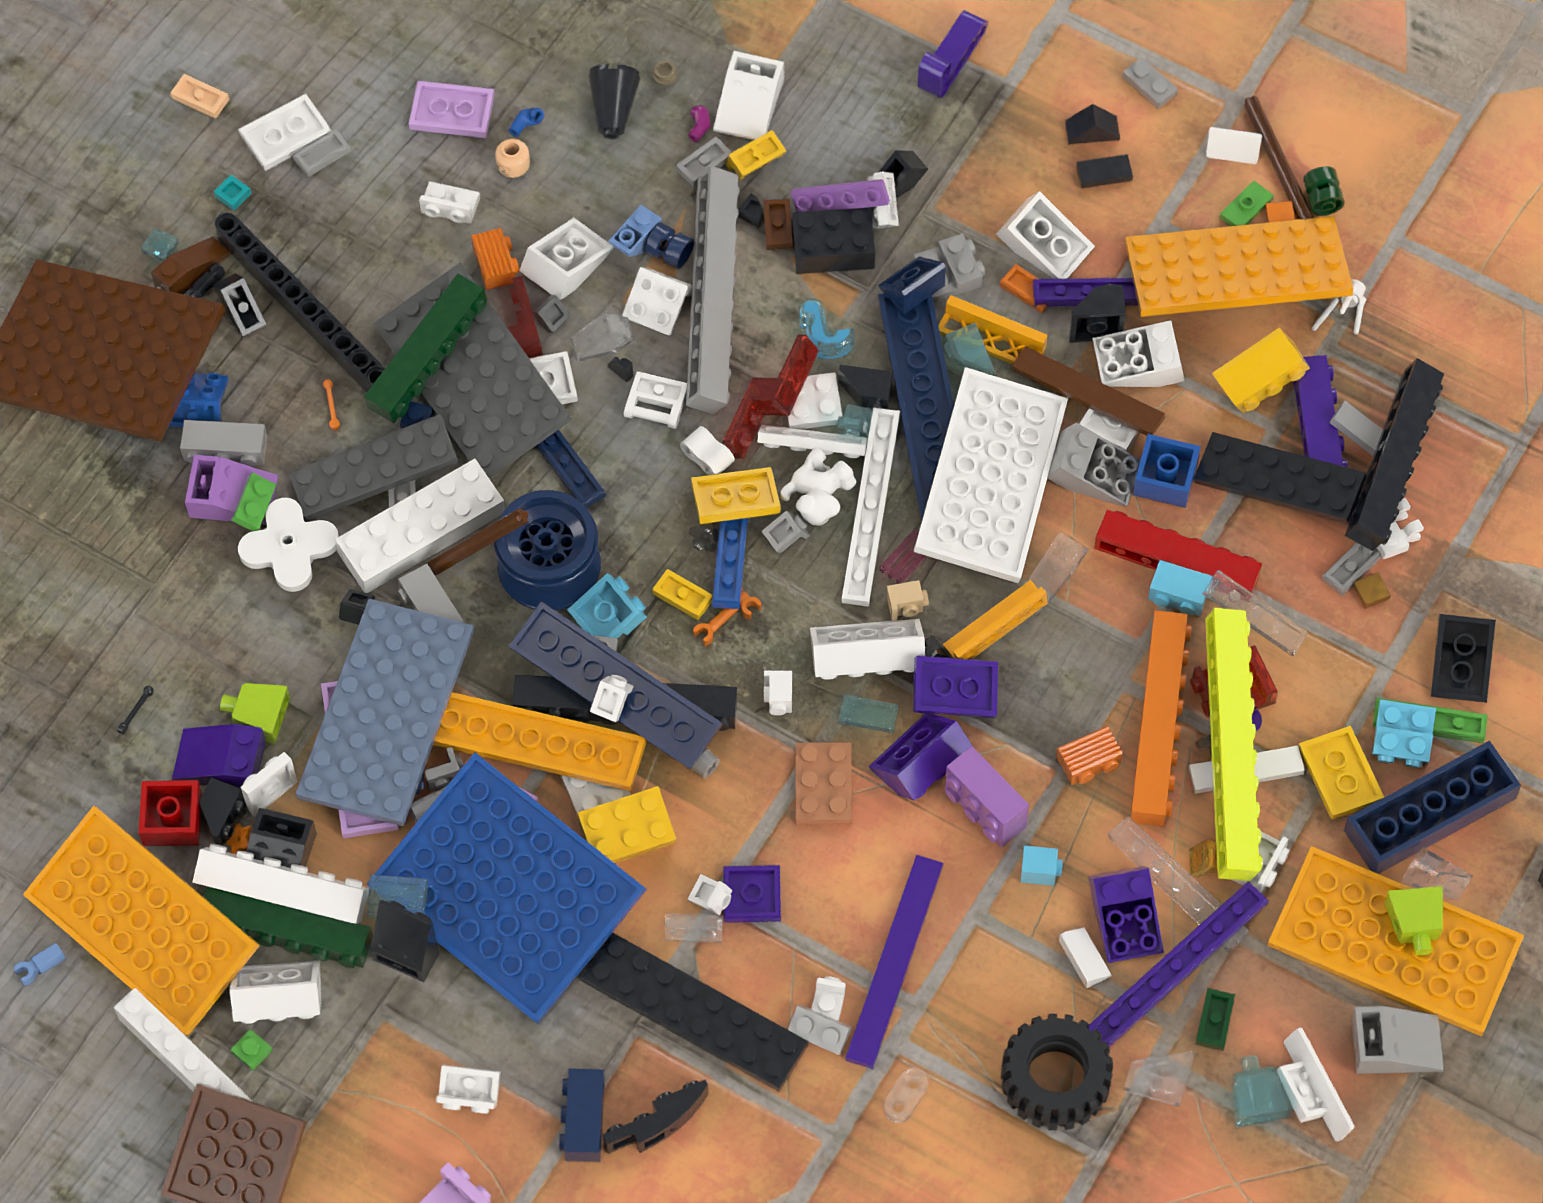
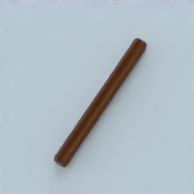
[1244,96,1315,220]
[427,508,529,576]

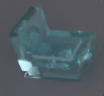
[837,405,873,438]

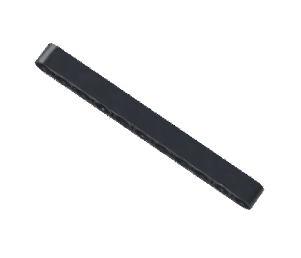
[215,213,385,392]

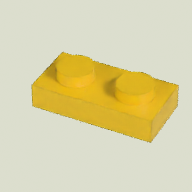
[652,569,713,621]

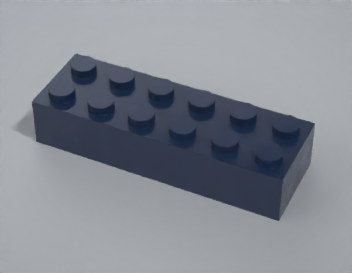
[1344,740,1521,874]

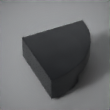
[738,193,763,228]
[608,357,633,382]
[925,635,948,658]

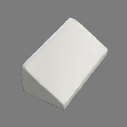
[1206,127,1262,164]
[1059,928,1112,989]

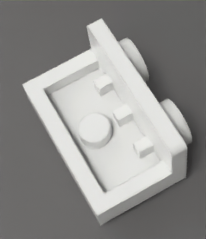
[1233,832,1290,893]
[436,1065,501,1113]

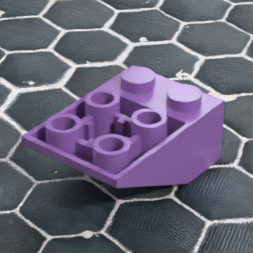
[185,455,278,525]

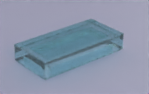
[839,695,899,734]

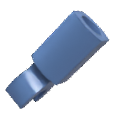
[13,942,66,986]

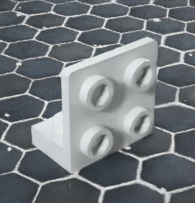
[623,267,693,335]

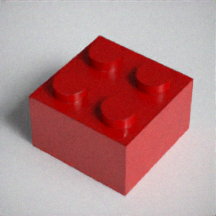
[138,780,202,846]

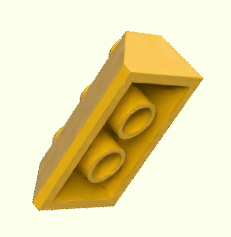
[1212,327,1310,413]

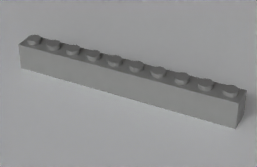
[686,166,739,415]

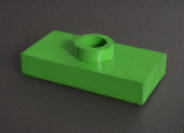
[1219,180,1274,226]

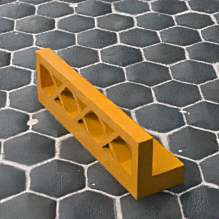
[938,295,1047,364]
[943,580,1048,660]

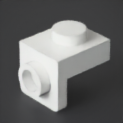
[688,874,732,915]

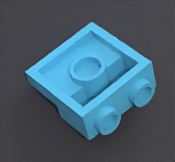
[567,573,647,638]
[1371,700,1436,768]

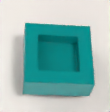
[213,175,251,211]

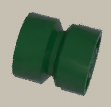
[1303,166,1345,216]

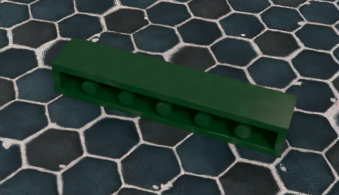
[364,273,487,424]
[204,886,373,968]

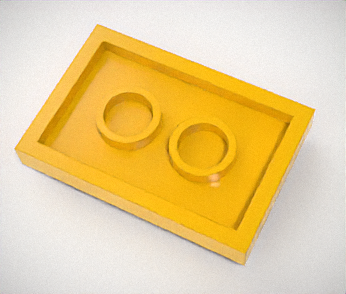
[691,467,781,524]
[1298,726,1384,820]

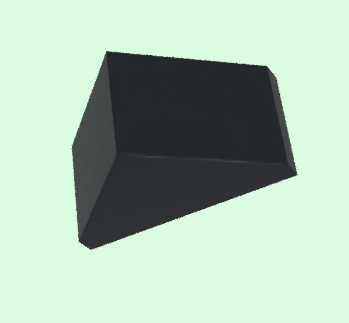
[1065,104,1120,145]

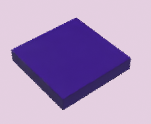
[723,865,781,923]

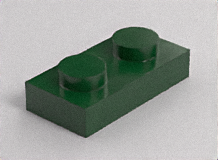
[1195,988,1236,1051]

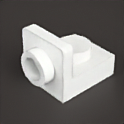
[590,675,633,722]
[811,976,845,1021]

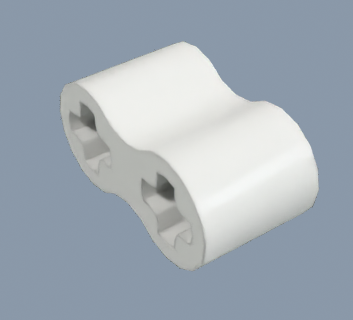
[680,426,735,475]

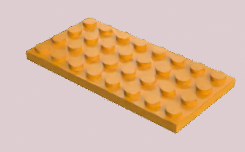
[1125,216,1353,317]
[23,806,260,1036]
[1267,846,1524,1037]

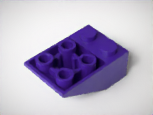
[1088,866,1164,963]

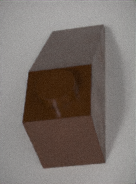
[151,236,231,294]

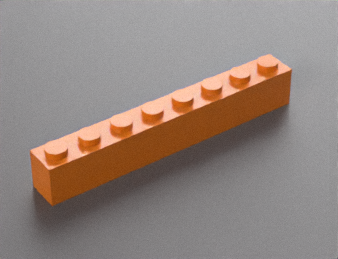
[1130,610,1192,827]

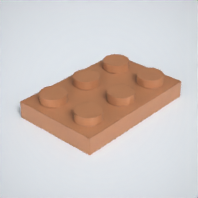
[796,743,852,824]

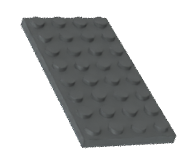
[374,262,572,478]

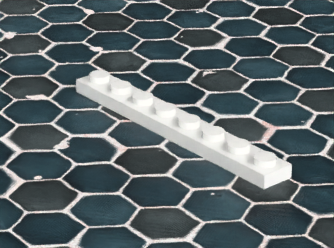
[842,408,900,607]

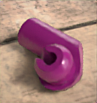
[687,105,711,143]

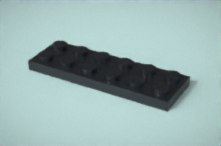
[1194,432,1367,524]

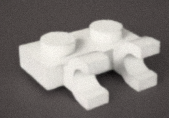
[1377,498,1424,559]

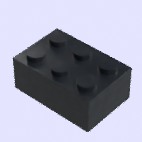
[792,208,875,274]

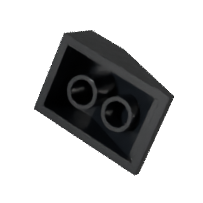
[1431,614,1496,703]

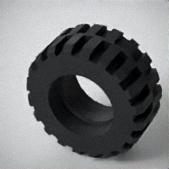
[1001,1013,1113,1131]

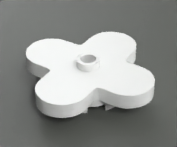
[238,498,339,592]

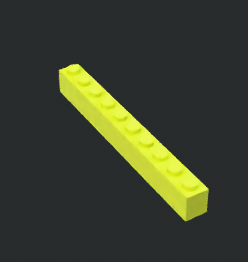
[1205,608,1263,881]

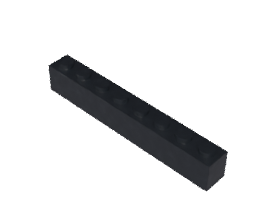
[1345,358,1444,551]
[512,675,737,731]

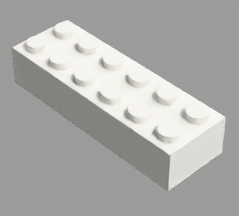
[335,459,505,593]

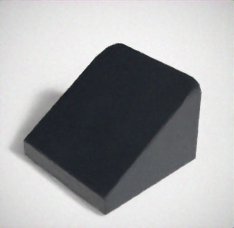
[339,589,375,625]

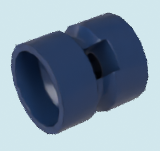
[645,223,694,270]

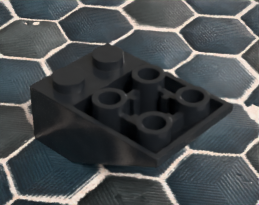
[247,808,317,868]
[371,899,440,982]

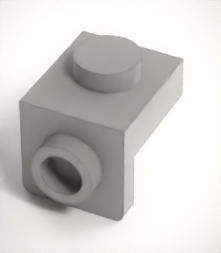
[425,747,464,792]

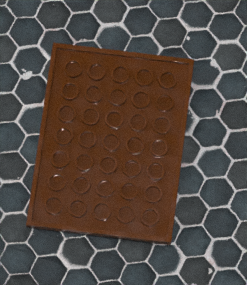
[0,259,225,442]

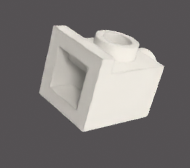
[764,671,792,715]

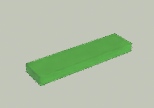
[1372,698,1488,744]

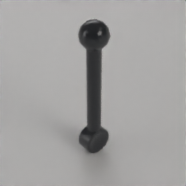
[117,686,154,734]

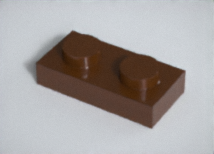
[764,199,793,250]

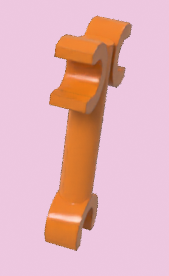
[693,591,762,646]

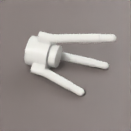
[1312,279,1366,335]

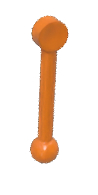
[323,379,340,431]

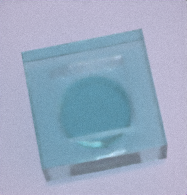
[141,228,179,262]

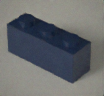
[559,1068,605,1162]

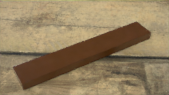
[1011,346,1165,436]

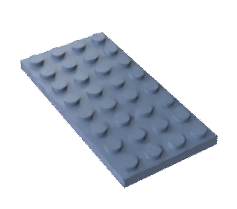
[296,599,474,826]

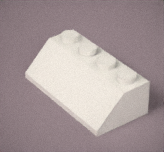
[810,619,925,679]

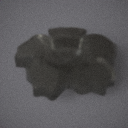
[689,522,719,552]

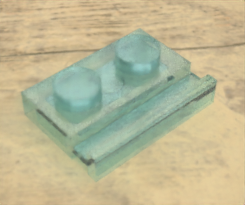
[366,875,429,918]

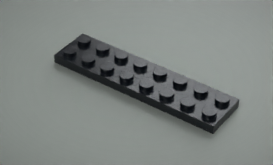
[582,932,809,1092]

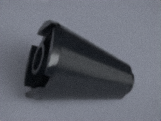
[589,64,640,139]

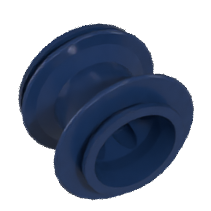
[494,490,601,611]

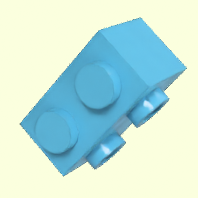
[1148,560,1212,616]

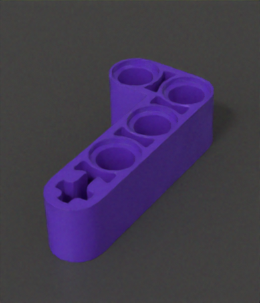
[917,10,988,98]

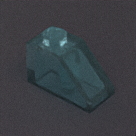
[944,323,997,377]

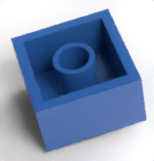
[1133,434,1201,508]

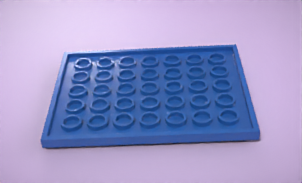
[367,753,647,1024]

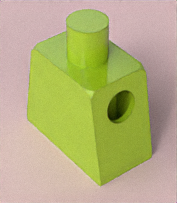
[220,683,290,745]
[1385,886,1443,956]

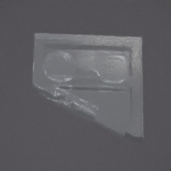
[1124,1052,1195,1107]

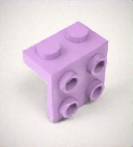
[420,1163,491,1203]

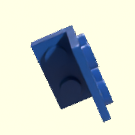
[169,373,229,427]

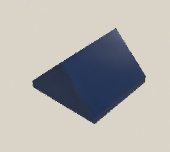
[878,256,946,314]

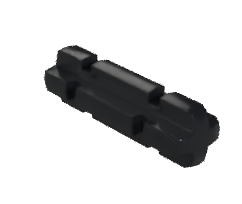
[183,263,225,298]

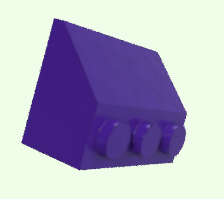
[868,713,972,801]

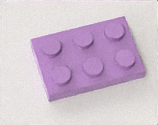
[409,81,495,138]

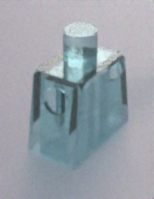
[1232,1055,1293,1128]

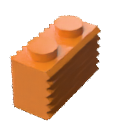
[471,228,520,290]
[1056,726,1122,785]

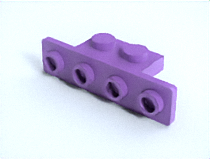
[790,179,890,212]

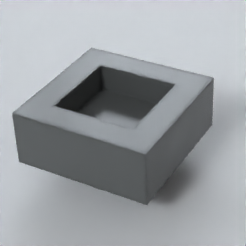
[533,295,571,333]

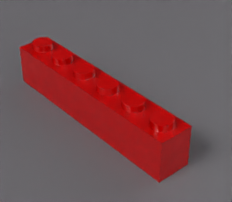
[1094,510,1262,603]

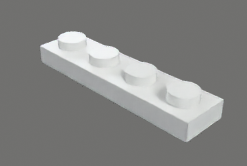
[757,425,868,458]

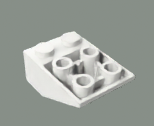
[713,51,784,140]
[1093,320,1185,387]

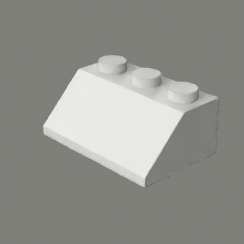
[230,960,321,1024]

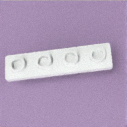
[1274,1028,1354,1141]

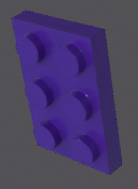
[913,656,998,718]

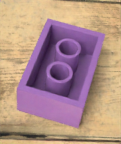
[945,746,1029,848]

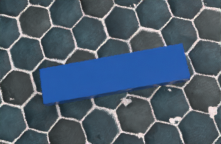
[712,518,748,609]

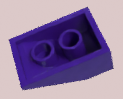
[172,724,266,788]

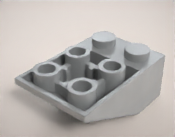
[1047,422,1141,507]
[1351,1006,1444,1074]

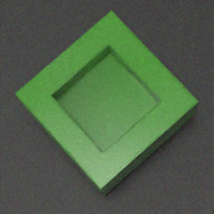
[230,1029,273,1071]

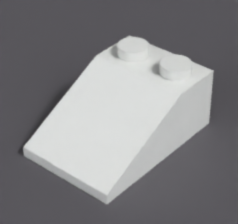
[996,191,1095,279]
[519,218,614,300]

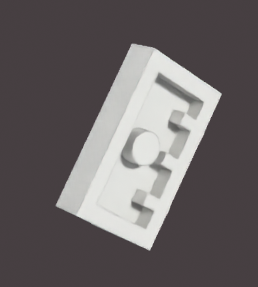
[867,172,899,229]
[419,181,480,224]

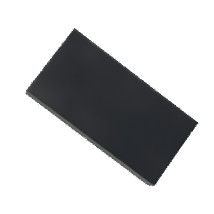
[1076,154,1133,189]

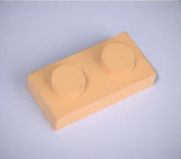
[171,74,229,119]

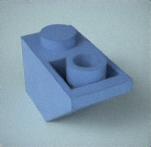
[608,205,662,257]

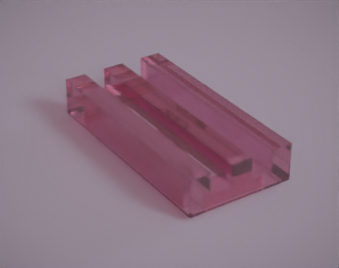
[879,529,928,584]

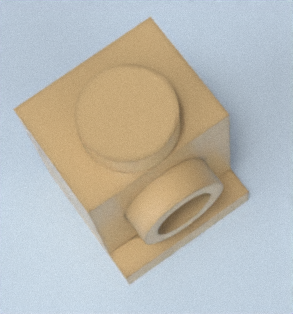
[887,580,929,621]

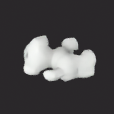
[780,448,856,526]

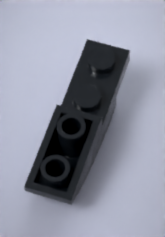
[603,1079,709,1154]

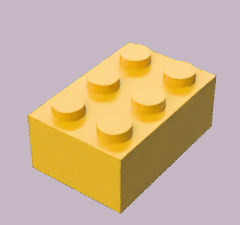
[576,786,676,864]

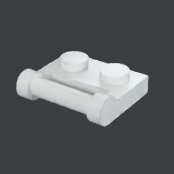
[624,371,687,429]

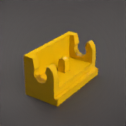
[726,130,786,181]

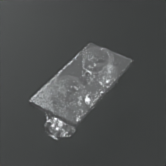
[665,913,723,943]

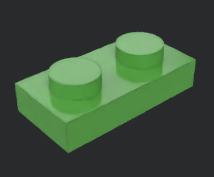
[231,472,276,531]

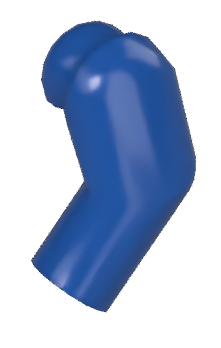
[508,108,544,137]

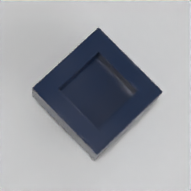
[400,401,434,429]

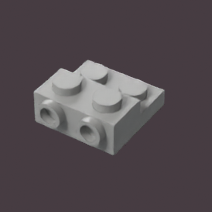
[913,234,985,302]

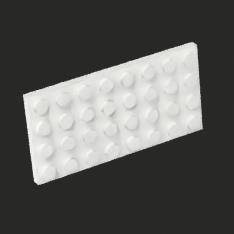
[913,367,1068,584]

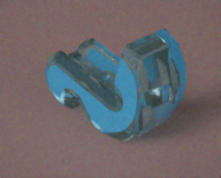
[799,299,855,359]

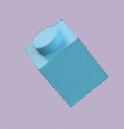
[1021,846,1063,886]

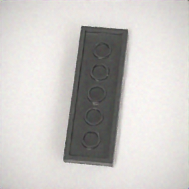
[289,414,459,521]

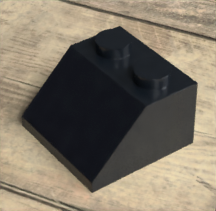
[1069,284,1126,343]

